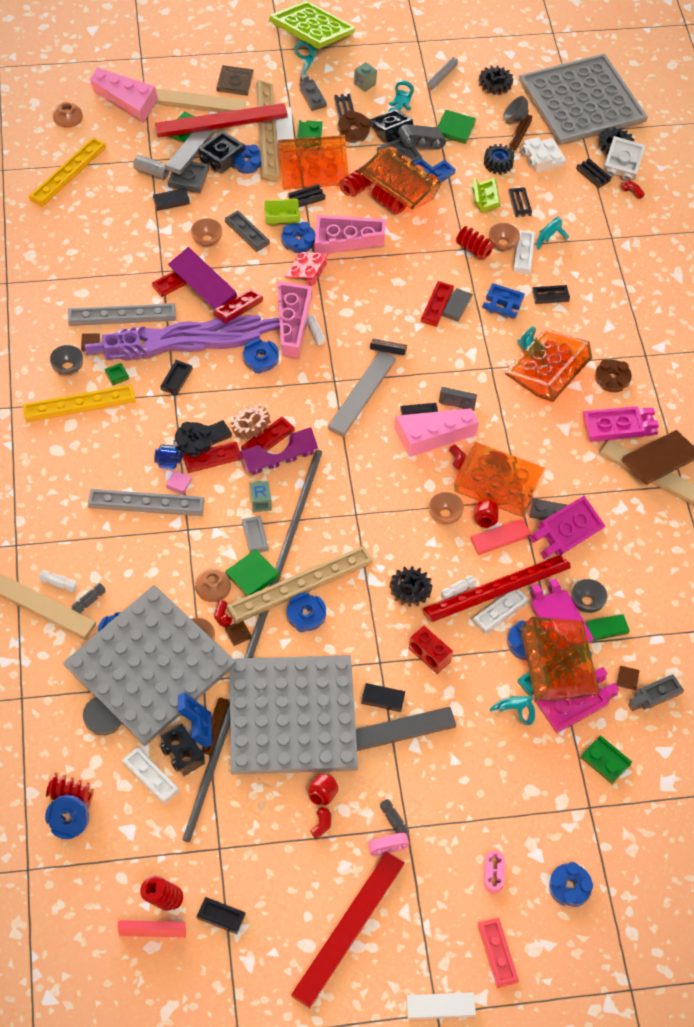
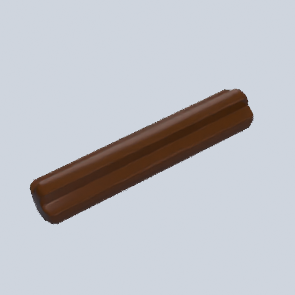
[509,114,533,151]
[202,698,229,755]

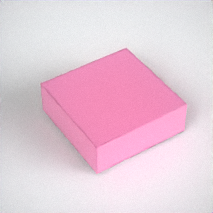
[166,470,192,495]

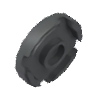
[83,697,122,735]

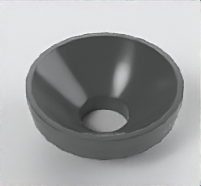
[503,96,529,122]
[50,345,83,374]
[571,579,608,613]

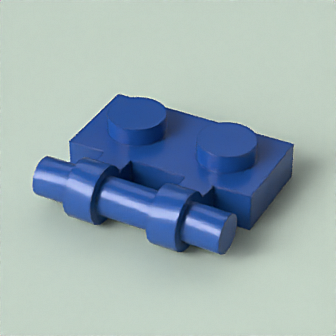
[482,283,525,319]

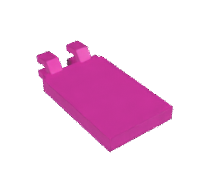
[583,406,659,442]
[529,495,606,559]
[530,578,593,654]
[535,667,619,734]

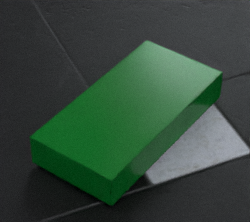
[585,614,630,641]

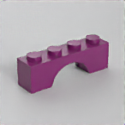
[238,427,318,475]

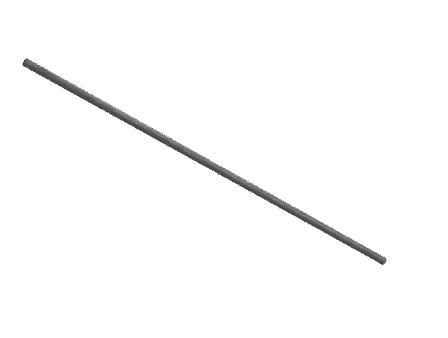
[182,449,323,842]

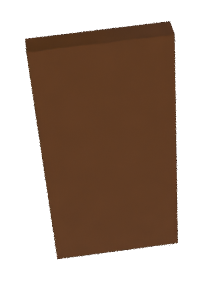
[622,430,694,485]

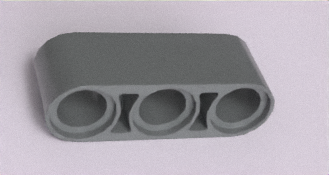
[398,124,446,149]

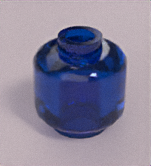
[154,444,182,470]

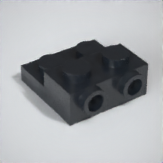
[370,109,414,142]
[198,130,246,173]

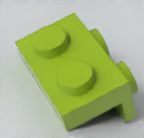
[471,178,501,213]
[264,199,300,225]

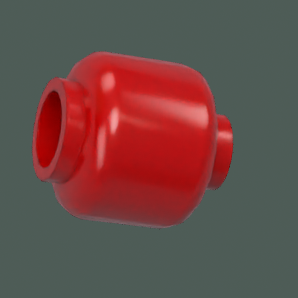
[474,500,499,528]
[307,774,339,806]

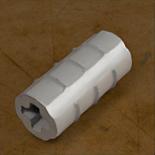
[133,155,170,180]

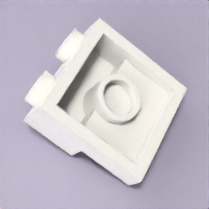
[604,136,646,181]
[522,137,567,173]

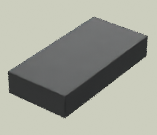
[442,288,473,322]

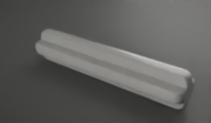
[427,57,458,89]

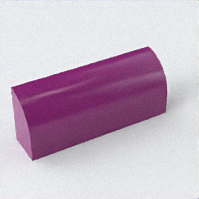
[168,247,237,309]

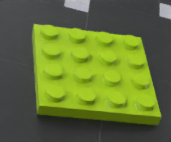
[269,1,356,49]

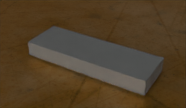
[225,210,270,252]

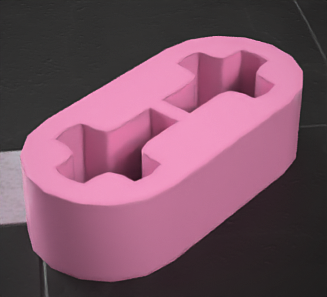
[368,833,410,856]
[484,851,505,894]

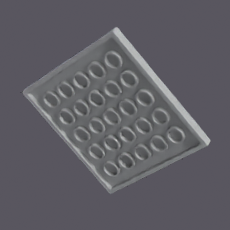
[519,53,648,145]
[63,585,237,746]
[229,655,358,775]

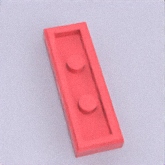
[470,519,531,555]
[477,918,519,988]
[118,920,186,938]

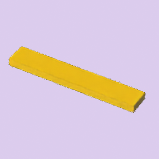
[29,137,106,207]
[22,384,136,422]

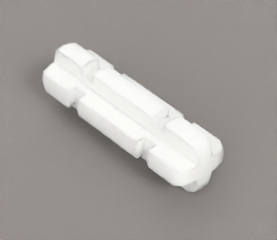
[307,314,326,346]
[39,570,77,592]
[441,575,476,600]

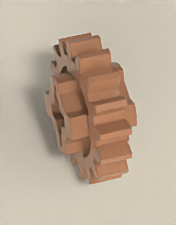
[231,405,271,439]

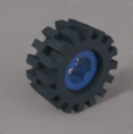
[484,144,515,175]

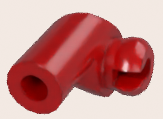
[621,180,645,199]
[310,807,332,839]

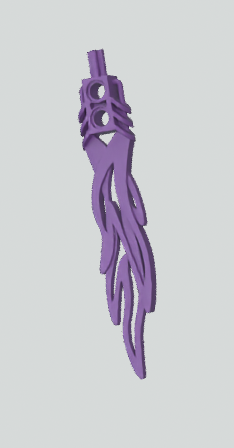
[85,315,280,361]

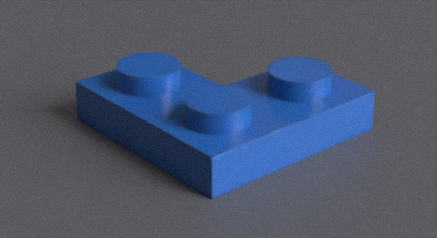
[408,158,456,189]
[178,692,212,748]

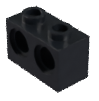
[160,724,205,777]

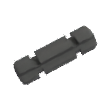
[71,583,106,613]
[380,799,409,835]

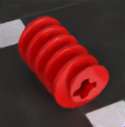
[339,164,376,197]
[372,179,409,215]
[456,226,495,260]
[46,772,94,807]
[140,875,184,911]

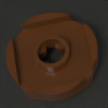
[337,110,370,143]
[595,359,632,393]

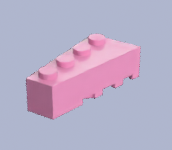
[90,67,158,123]
[315,215,386,253]
[277,281,313,358]
[394,409,479,457]

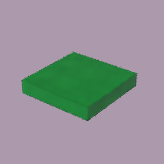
[437,109,476,144]
[225,549,280,596]

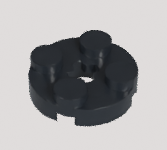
[175,422,212,457]

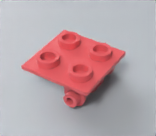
[285,253,328,286]

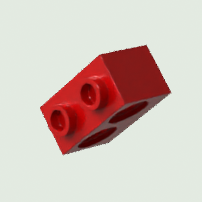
[408,625,453,674]

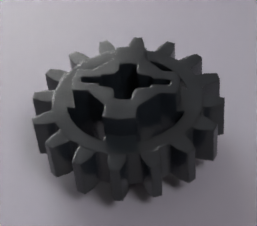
[478,65,514,95]
[598,127,635,155]
[390,566,433,607]

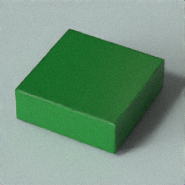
[104,363,129,386]

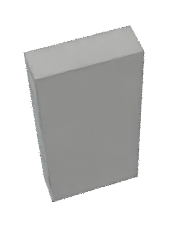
[241,516,269,553]

